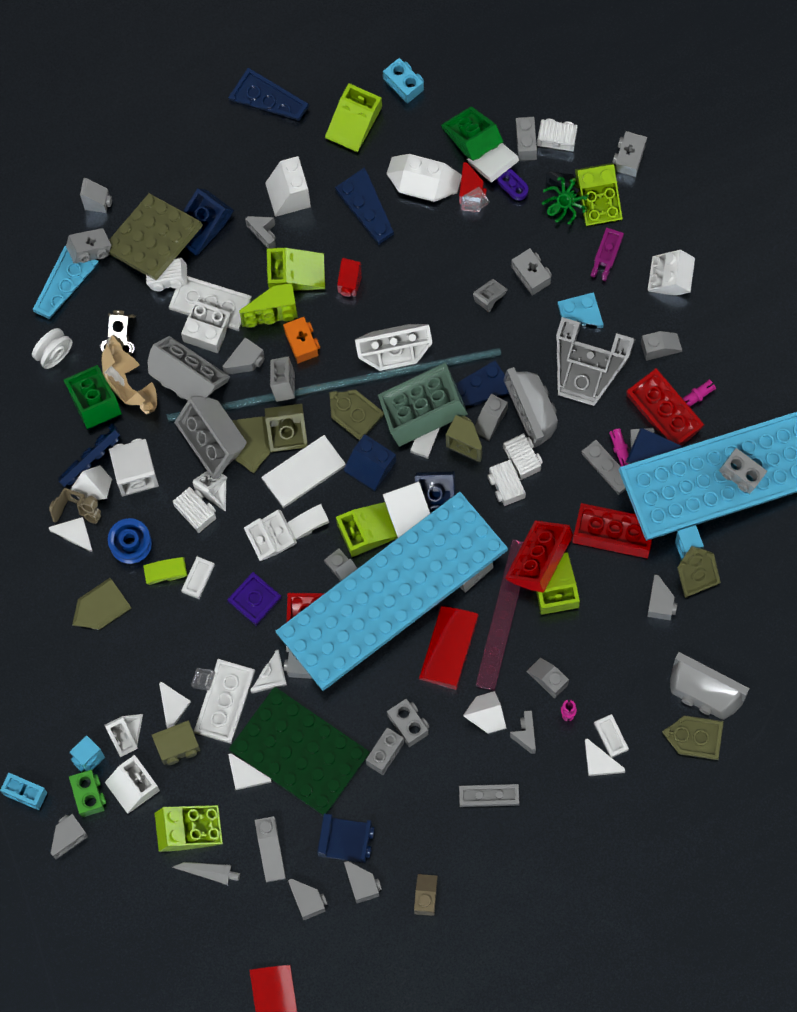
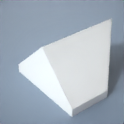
[71,465,112,500]
[193,471,228,512]
[463,691,506,734]
[105,714,143,757]

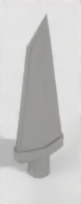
[172,862,240,885]

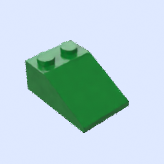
[441,106,503,161]
[63,365,122,429]

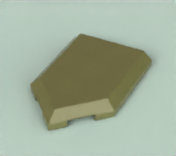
[329,390,384,441]
[232,416,270,474]
[677,546,721,598]
[72,578,131,630]
[662,715,724,760]

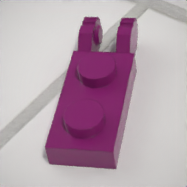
[591,228,624,281]

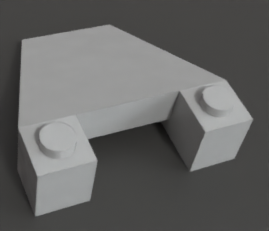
[556,317,636,406]

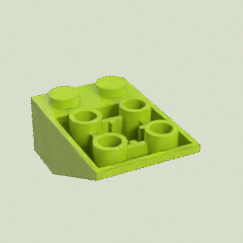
[325,83,382,152]
[575,163,623,226]
[267,248,325,291]
[239,283,298,328]
[336,502,397,557]
[536,552,580,615]
[155,805,223,852]

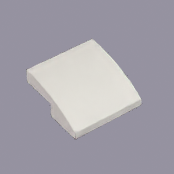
[244,510,297,561]

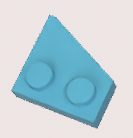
[557,292,604,328]

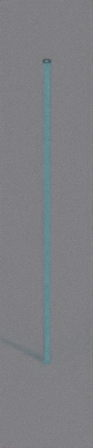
[167,348,501,422]

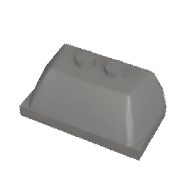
[148,336,230,400]
[503,367,558,448]
[174,396,247,479]
[670,652,750,720]

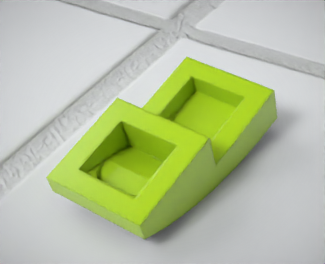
[143,557,187,585]

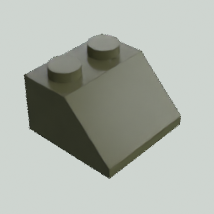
[265,404,308,452]
[446,415,482,462]
[152,720,201,765]

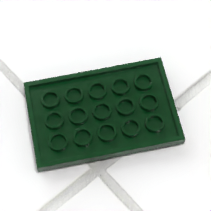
[229,686,370,816]

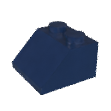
[344,434,397,491]

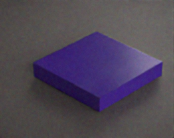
[227,572,282,625]

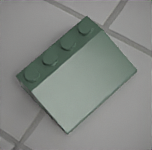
[378,363,468,447]

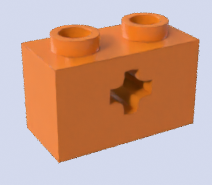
[283,317,320,364]

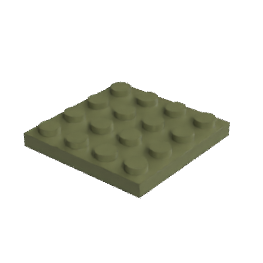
[109,193,203,280]

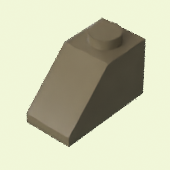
[414,874,438,916]

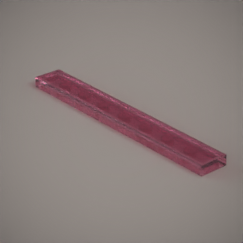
[476,540,523,691]

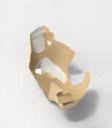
[101,335,157,414]

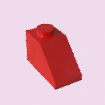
[459,162,487,206]
[337,258,362,297]

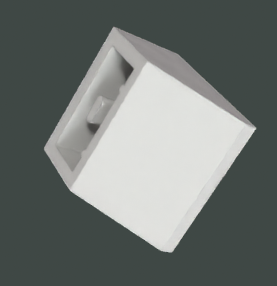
[648,250,695,296]
[181,301,230,353]
[105,755,160,814]

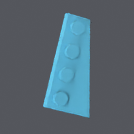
[33,246,99,319]

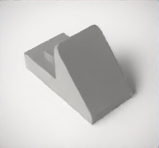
[245,216,276,249]
[473,279,508,312]
[324,549,357,581]
[510,711,536,754]

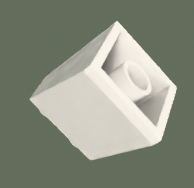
[265,156,311,217]
[109,439,159,497]

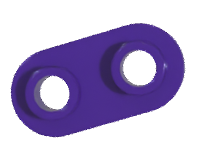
[497,169,528,200]

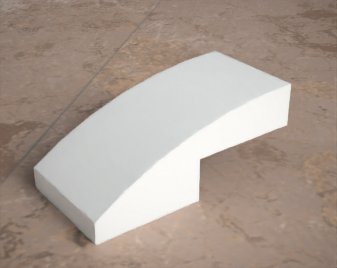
[288,504,329,540]

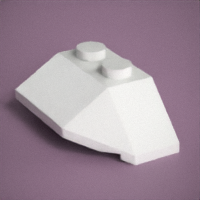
[387,154,462,202]
[355,324,432,371]

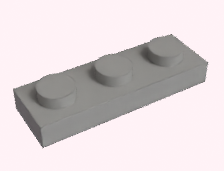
[581,440,626,495]
[459,784,519,807]

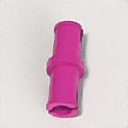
[682,379,716,407]
[609,429,629,467]
[561,700,577,721]

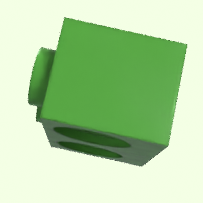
[69,770,106,818]

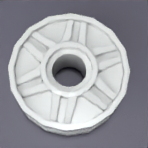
[32,328,73,369]

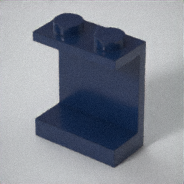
[317,814,375,863]

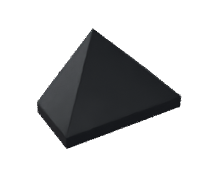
[546,171,579,198]

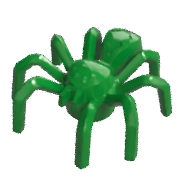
[542,177,589,224]

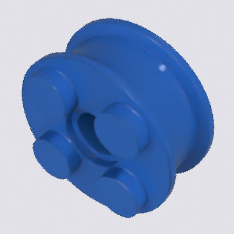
[108,518,152,564]

